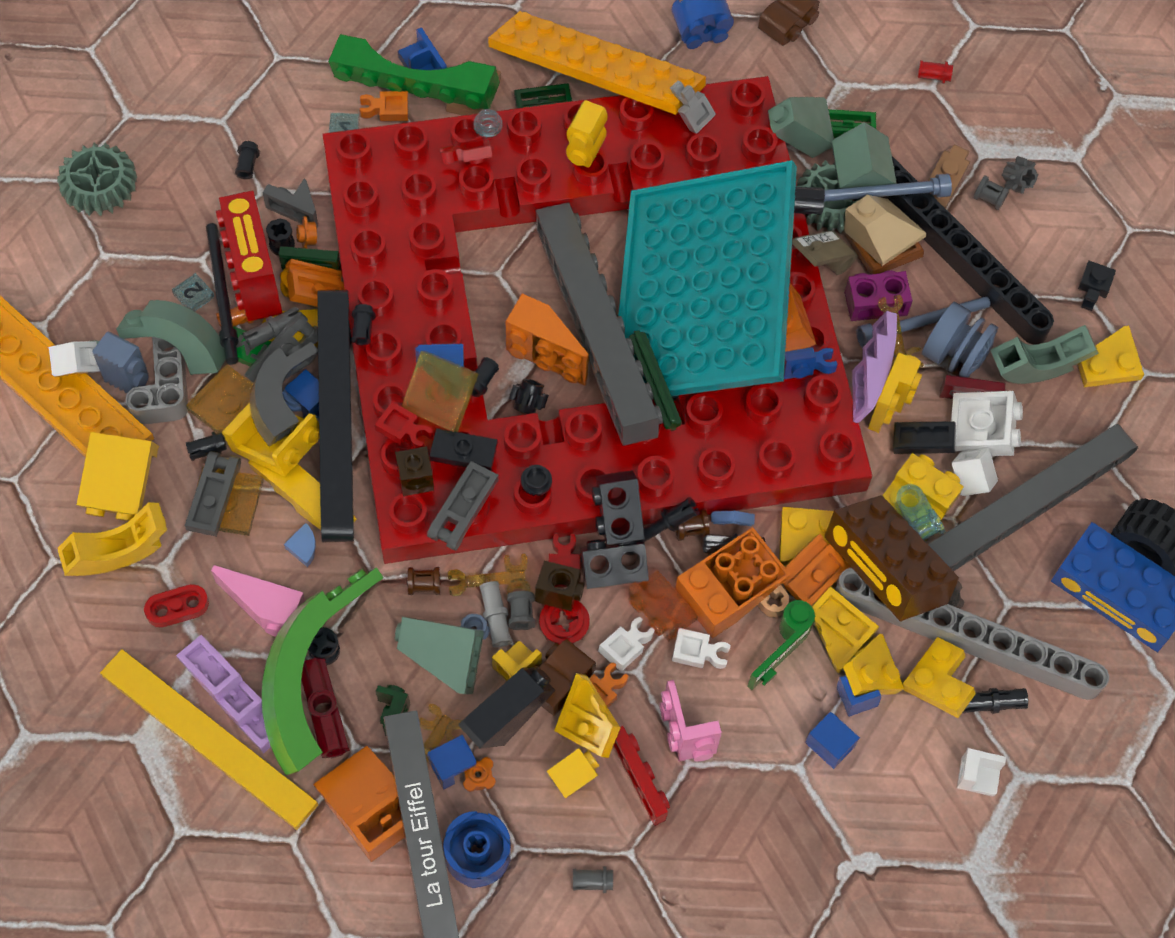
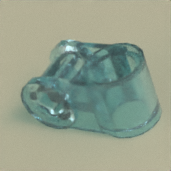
[895,484,945,540]

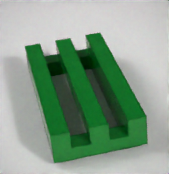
[828,109,876,138]

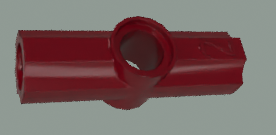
[301,658,350,759]

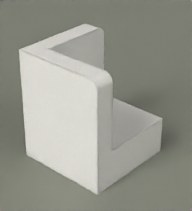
[49,341,100,377]
[952,448,998,496]
[957,748,1006,796]

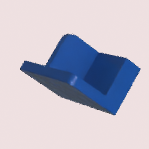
[398,27,447,70]

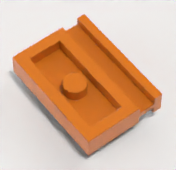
[285,259,345,307]
[783,534,851,606]

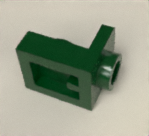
[376,685,411,736]

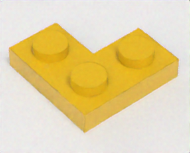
[902,637,976,718]

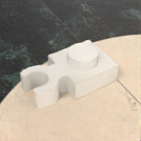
[598,617,655,672]
[672,628,731,669]

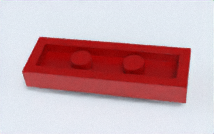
[613,726,670,826]

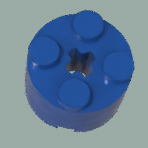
[671,0,734,49]
[443,811,511,888]

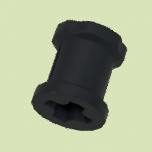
[266,218,295,256]

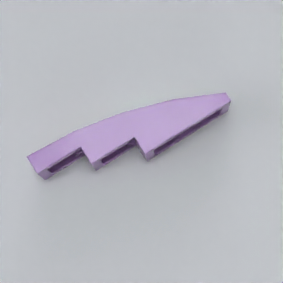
[852,311,897,423]
[176,635,271,754]

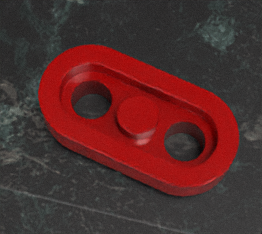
[144,584,209,628]

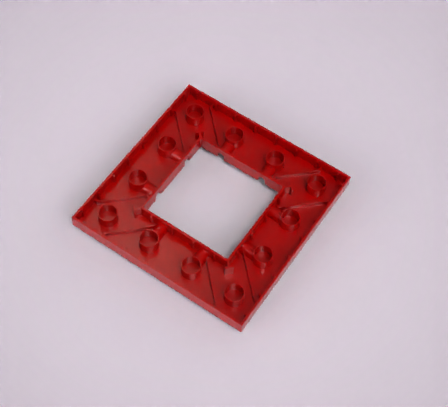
[323,76,873,564]

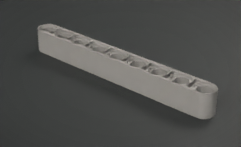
[835,568,1109,700]

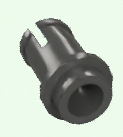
[573,866,613,893]

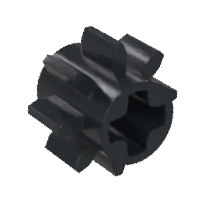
[509,379,549,414]

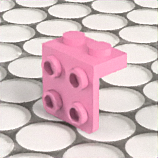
[660,680,722,762]

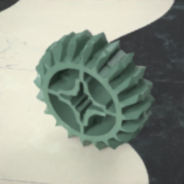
[57,142,137,216]
[797,160,862,234]

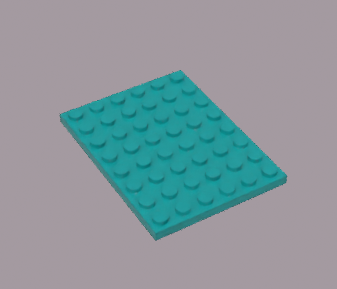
[618,160,797,396]

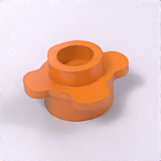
[296,216,317,249]
[463,757,496,792]

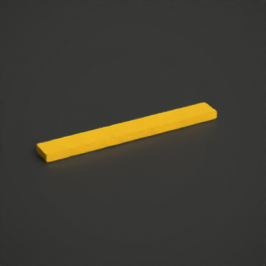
[100,649,318,830]

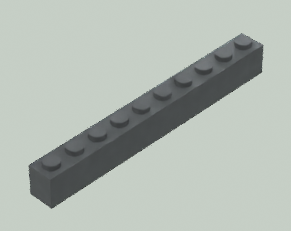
[536,203,663,446]

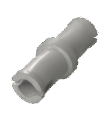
[479,581,512,648]

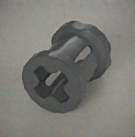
[973,175,1011,210]
[507,591,536,630]

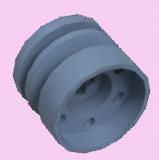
[922,301,998,378]

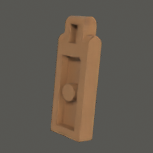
[928,144,970,209]

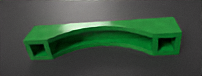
[328,34,500,110]

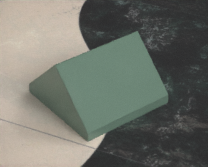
[831,122,897,189]

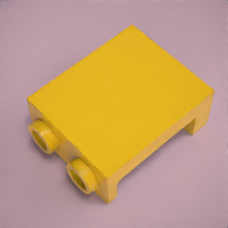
[222,402,320,477]
[76,432,159,521]

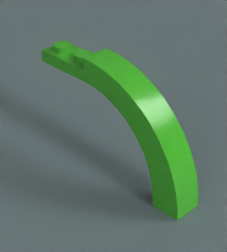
[261,567,384,775]

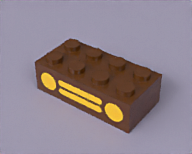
[824,495,959,622]

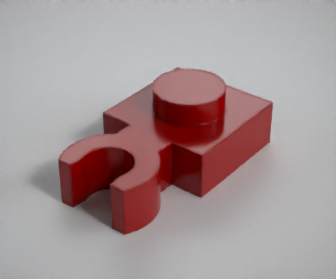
[440,138,492,164]
[375,401,434,449]
[549,534,580,587]

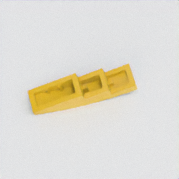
[248,460,357,530]

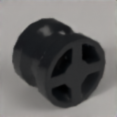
[308,627,340,665]

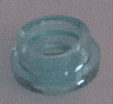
[474,109,503,137]

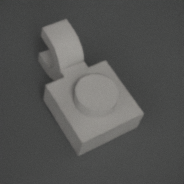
[670,80,716,134]

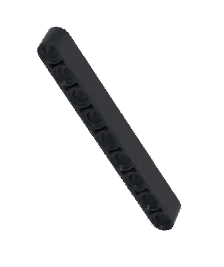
[882,156,1054,345]
[318,290,354,543]

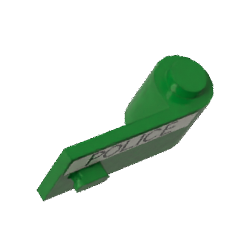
[747,600,815,690]

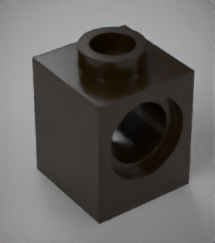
[395,446,434,496]
[535,560,585,611]

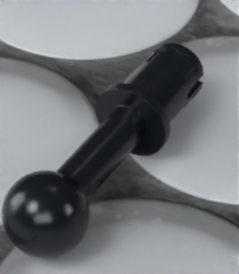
[625,497,700,556]

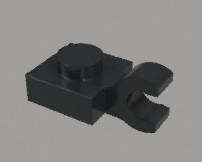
[1078,260,1116,311]

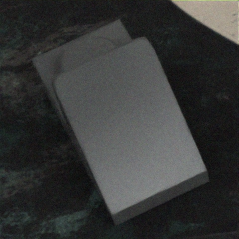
[262,179,318,228]

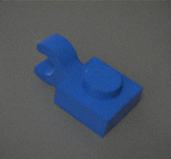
[784,347,837,379]

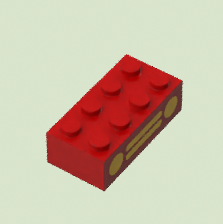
[216,190,283,321]

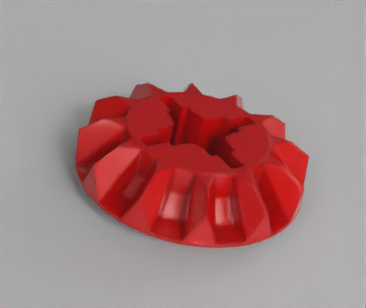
[539,600,590,645]

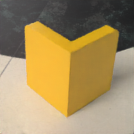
[492,641,542,681]

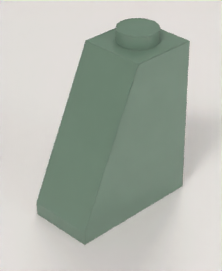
[768,97,834,158]
[395,617,484,694]

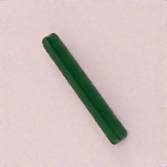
[629,330,682,431]

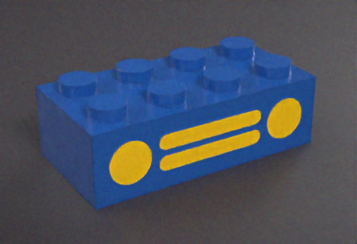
[1051,522,1175,653]

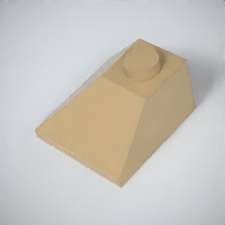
[844,195,926,266]

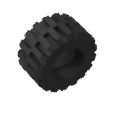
[1111,498,1175,576]

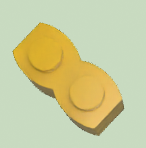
[566,100,608,167]

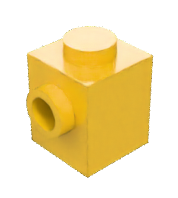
[547,748,600,798]

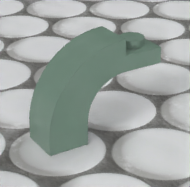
[116,300,226,375]
[990,325,1099,384]

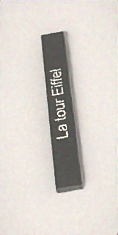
[383,710,459,938]

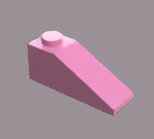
[211,565,305,637]

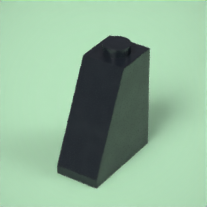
[458,667,556,749]

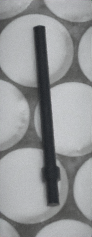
[206,223,239,365]

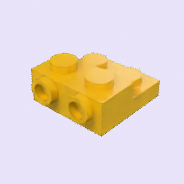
[868,352,923,433]
[882,453,964,541]

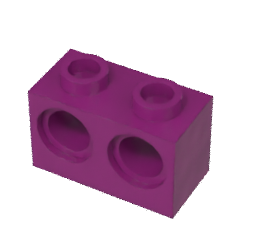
[844,270,913,321]

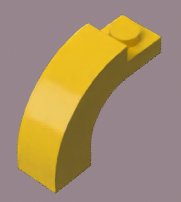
[57,502,167,576]

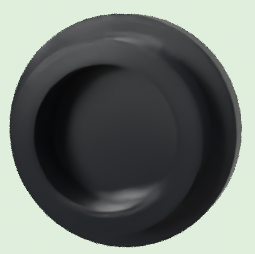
[521,465,552,496]

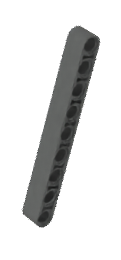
[928,424,1138,571]

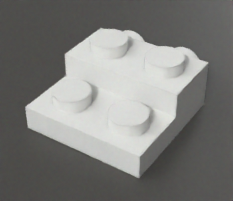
[951,391,1023,456]

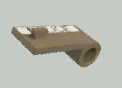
[792,231,857,275]

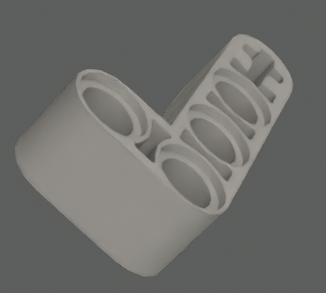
[125,337,188,424]

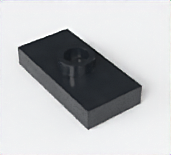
[893,421,956,454]
[430,428,498,471]

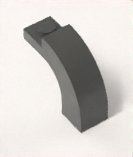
[250,342,318,447]

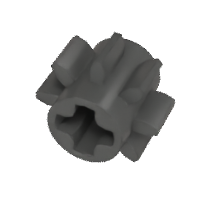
[1002,156,1038,194]

